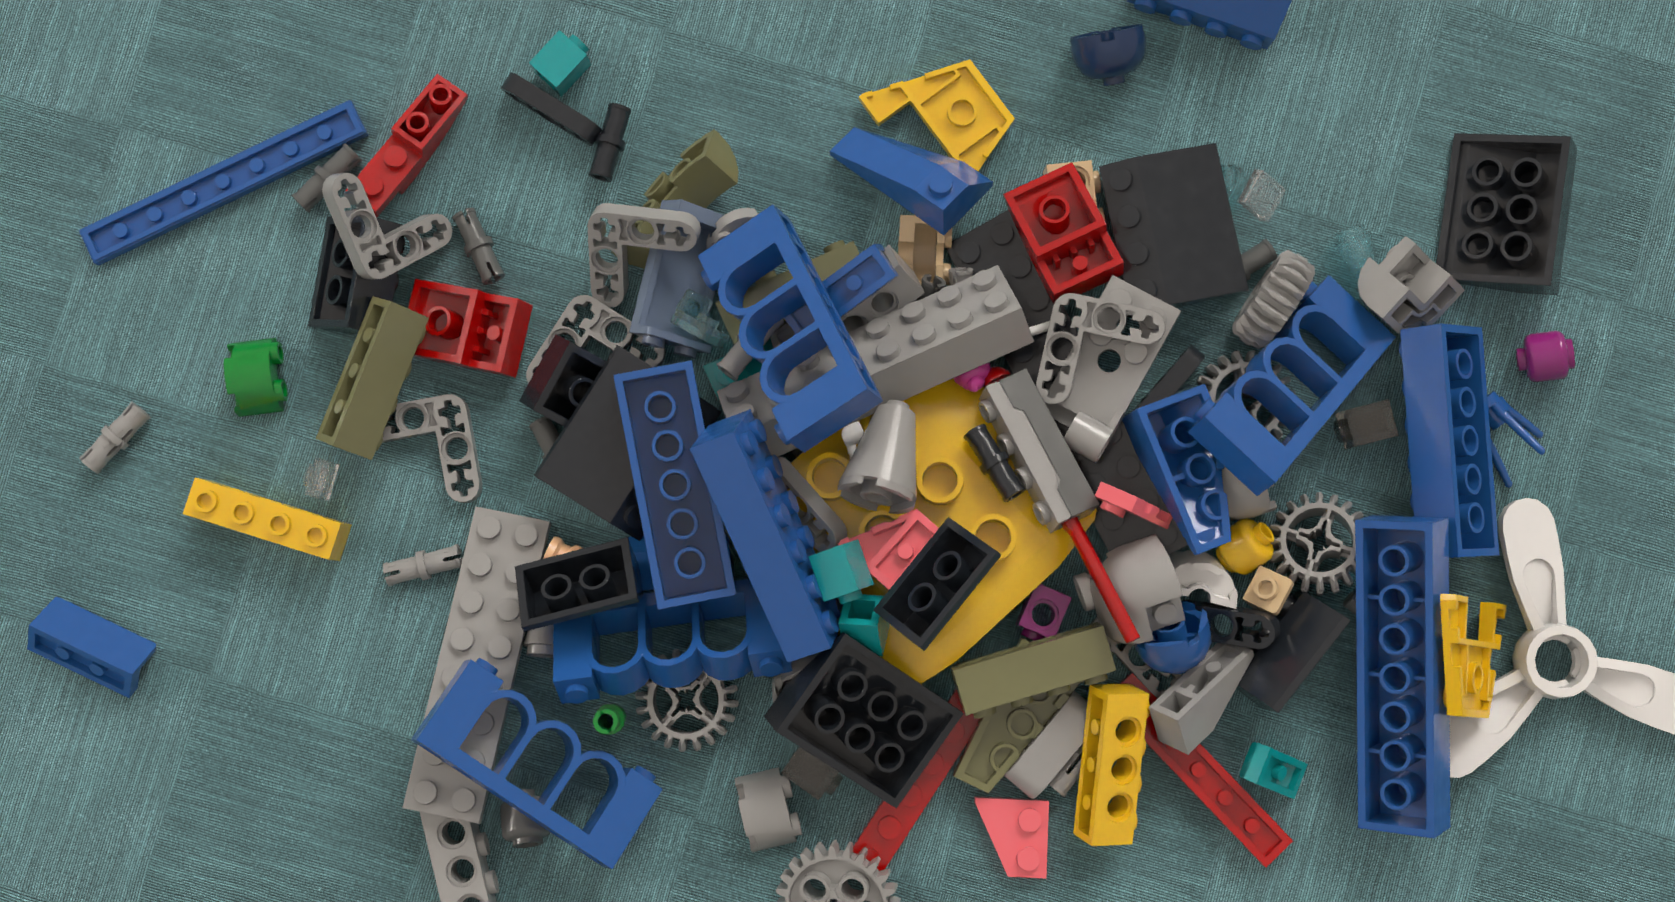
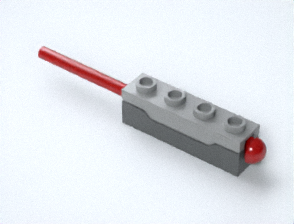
[979,366,1140,644]

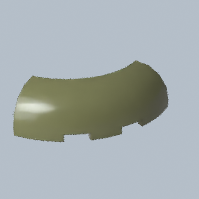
[611,129,739,269]

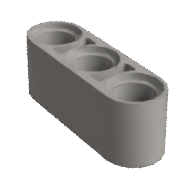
[1004,690,1087,799]

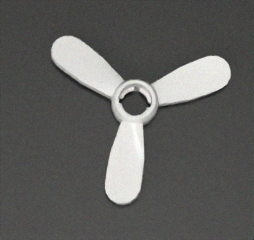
[1450,498,1675,778]

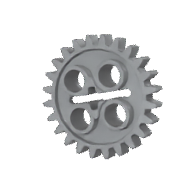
[776,840,901,902]

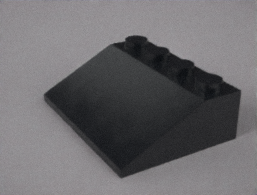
[1436,133,1577,295]
[1099,143,1249,308]
[534,345,722,541]
[764,632,964,809]

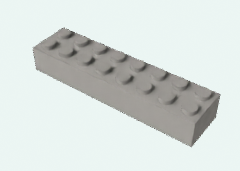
[717,265,1034,457]

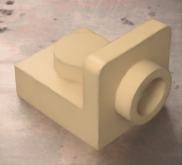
[1242,565,1294,615]

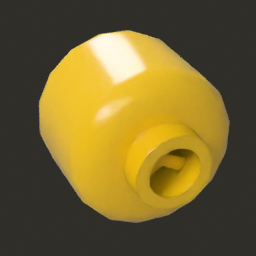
[1216,518,1274,575]

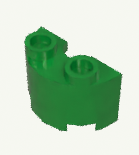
[224,337,288,417]

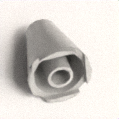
[838,400,917,514]

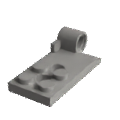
[1045,275,1181,463]

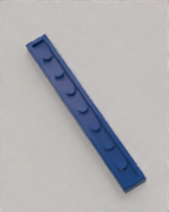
[79,100,369,266]

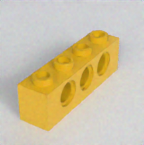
[183,477,352,561]
[1073,684,1150,846]

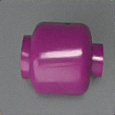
[1516,331,1575,382]

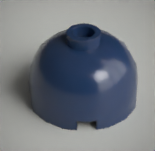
[1070,24,1146,86]

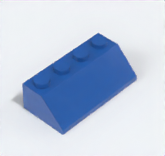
[1127,0,1292,50]

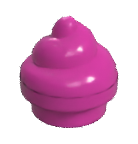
[954,362,991,392]

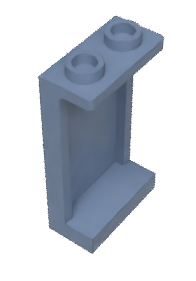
[629,199,724,359]

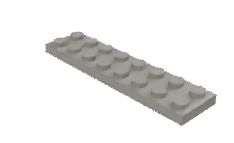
[402,506,551,824]

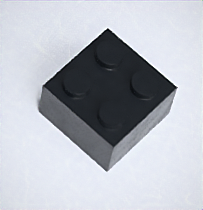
[519,334,606,427]

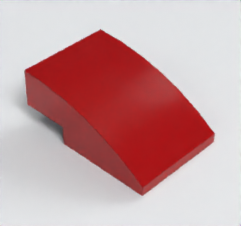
[1003,162,1124,304]
[408,279,533,378]

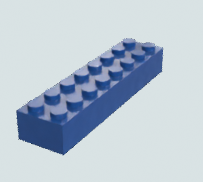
[1355,515,1450,838]

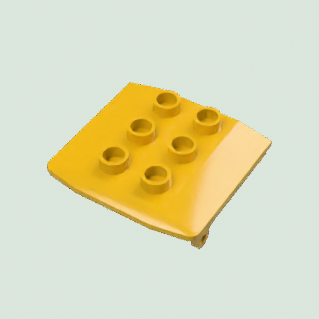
[787,378,1097,684]

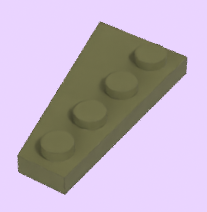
[953,637,1084,793]

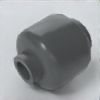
[500,789,550,848]

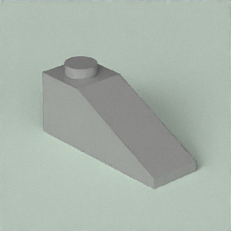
[1149,643,1254,754]

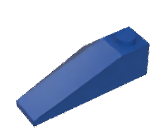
[830,127,993,235]
[1122,384,1231,556]

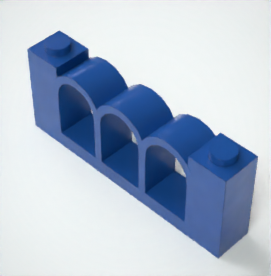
[698,204,883,453]
[1188,275,1396,496]
[553,579,793,704]
[411,658,663,869]

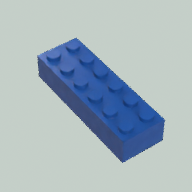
[1399,323,1499,558]
[613,360,736,610]
[690,409,843,663]

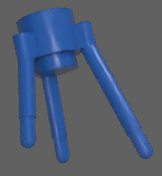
[1487,391,1545,488]

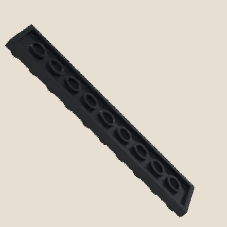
[946,210,1188,555]

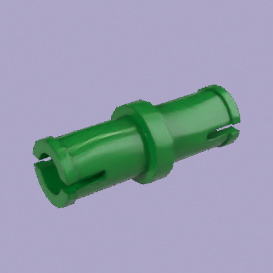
[593,704,626,735]

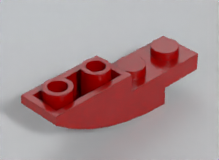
[345,73,468,217]

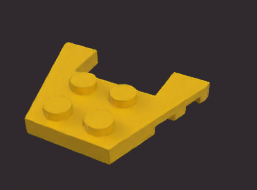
[859,59,1015,171]
[1440,594,1507,718]

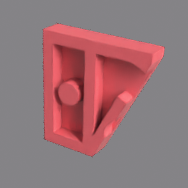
[1095,482,1173,529]
[838,509,939,590]
[974,796,1049,879]

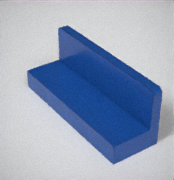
[784,244,899,334]
[27,597,156,698]

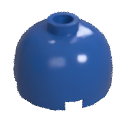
[1134,601,1211,674]

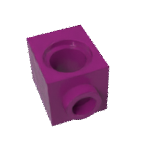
[1015,584,1072,641]

